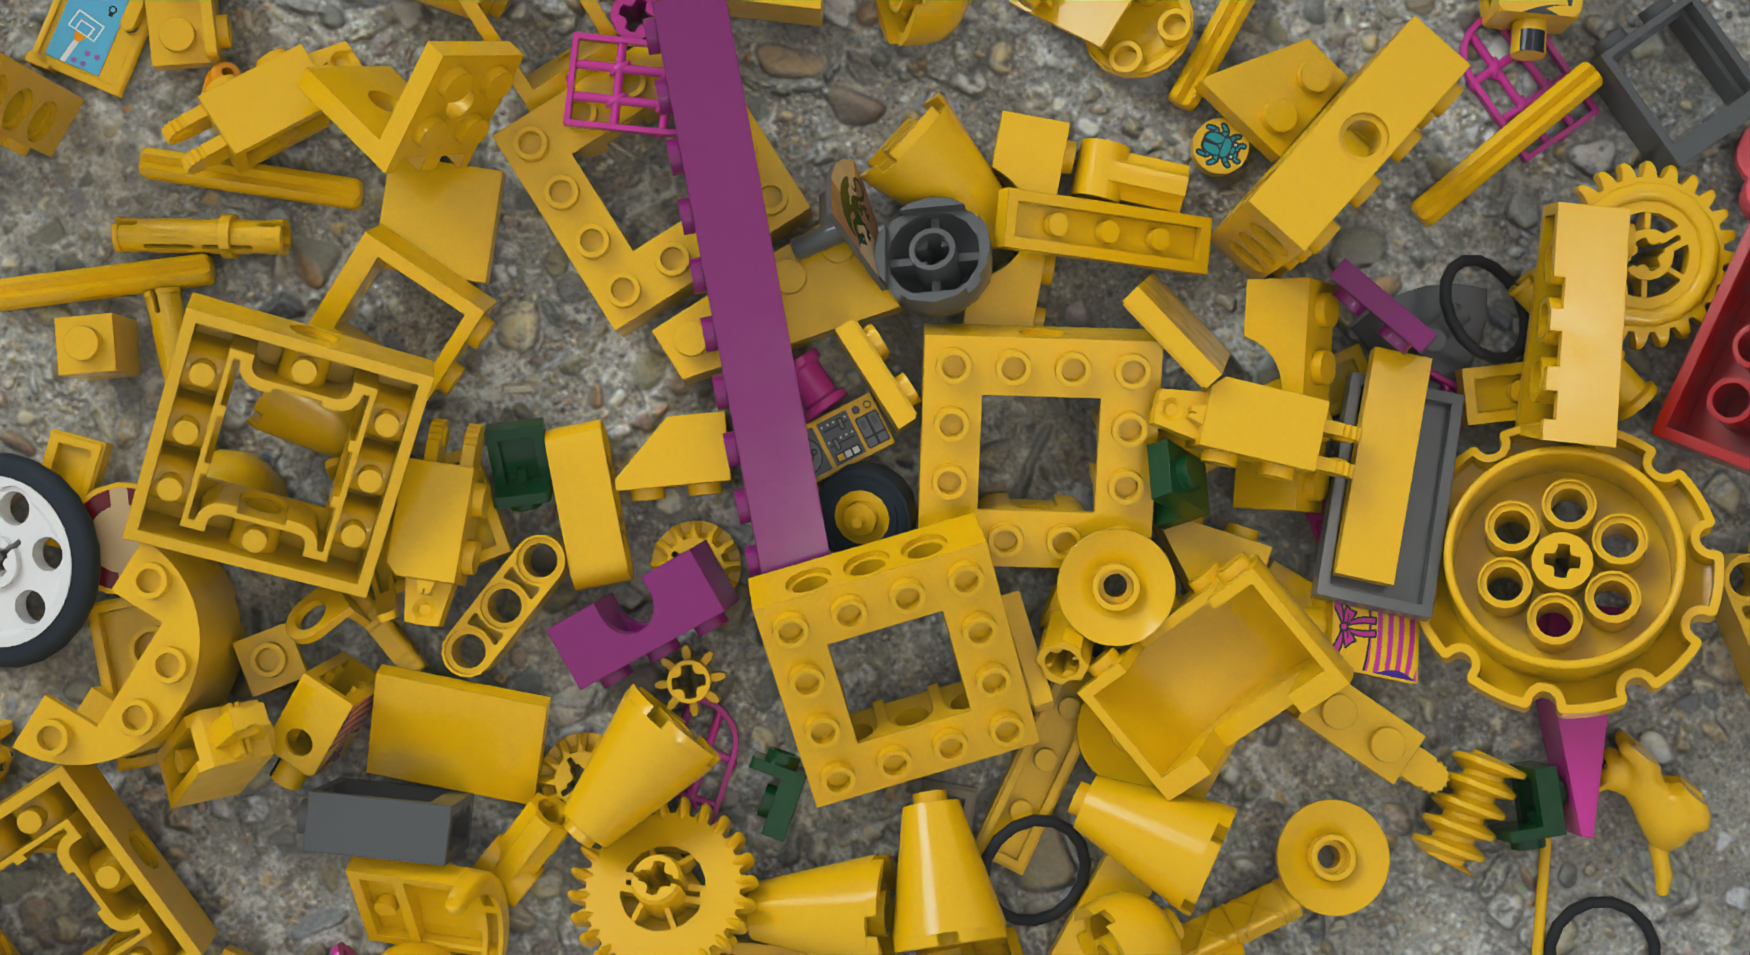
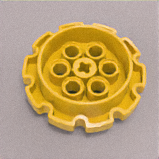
[1418,422,1724,719]

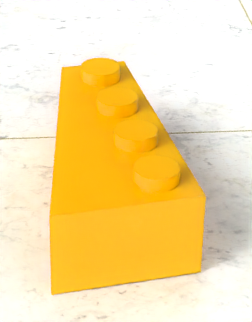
[1515,202,1636,448]
[652,224,908,385]

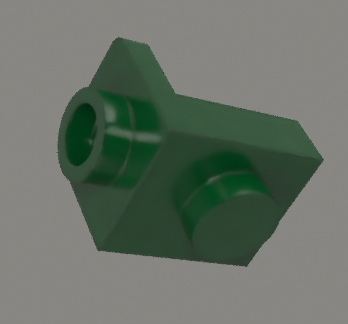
[484,417,553,512]
[1147,438,1210,530]
[1488,760,1567,851]

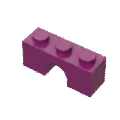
[546,540,740,690]

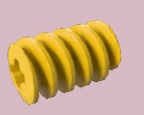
[1410,748,1527,878]

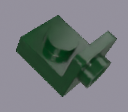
[749,746,807,842]

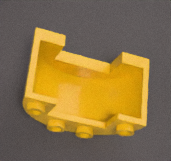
[12,543,245,765]
[1077,552,1354,801]

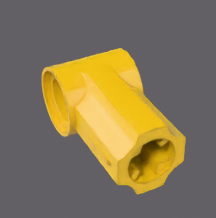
[1070,138,1190,213]
[1035,581,1096,685]
[472,793,569,909]

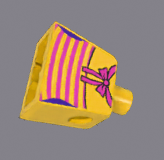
[1301,598,1419,684]
[270,651,376,791]

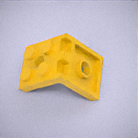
[297,41,524,174]

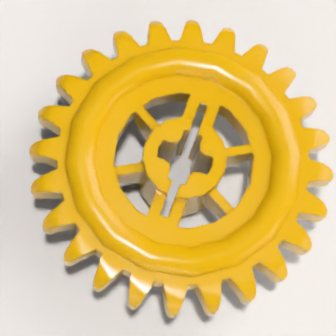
[1574,161,1737,350]
[567,796,759,955]

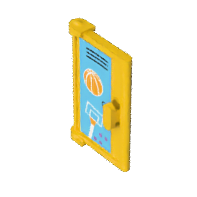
[24,0,149,99]

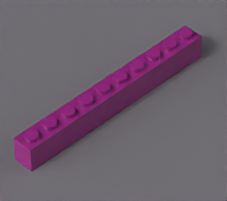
[642,0,830,578]

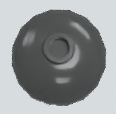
[874,197,994,318]

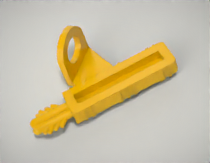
[285,587,429,672]
[1180,878,1303,955]

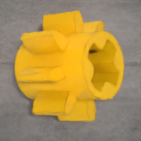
[654,644,728,716]

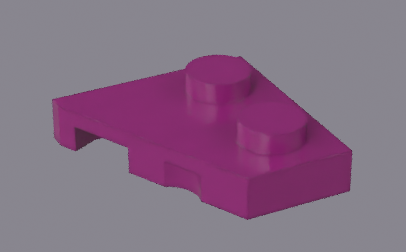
[1329,258,1438,355]

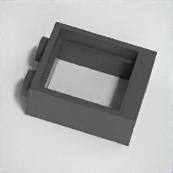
[1589,0,1750,177]
[297,777,475,866]

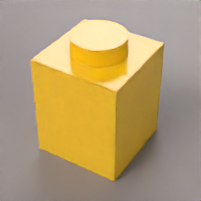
[54,313,141,381]

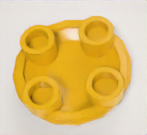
[1084,0,1194,79]

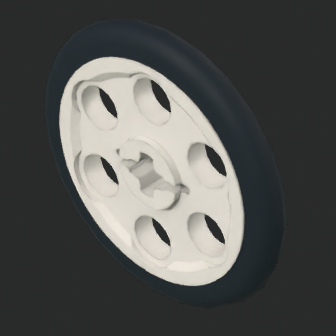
[0,453,101,668]

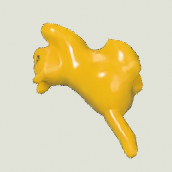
[1599,729,1711,897]

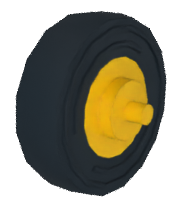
[819,461,918,553]

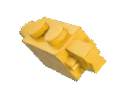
[161,41,362,175]
[1149,376,1364,482]
[386,418,491,627]
[1285,684,1450,794]
[156,699,275,809]

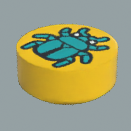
[1190,118,1249,178]

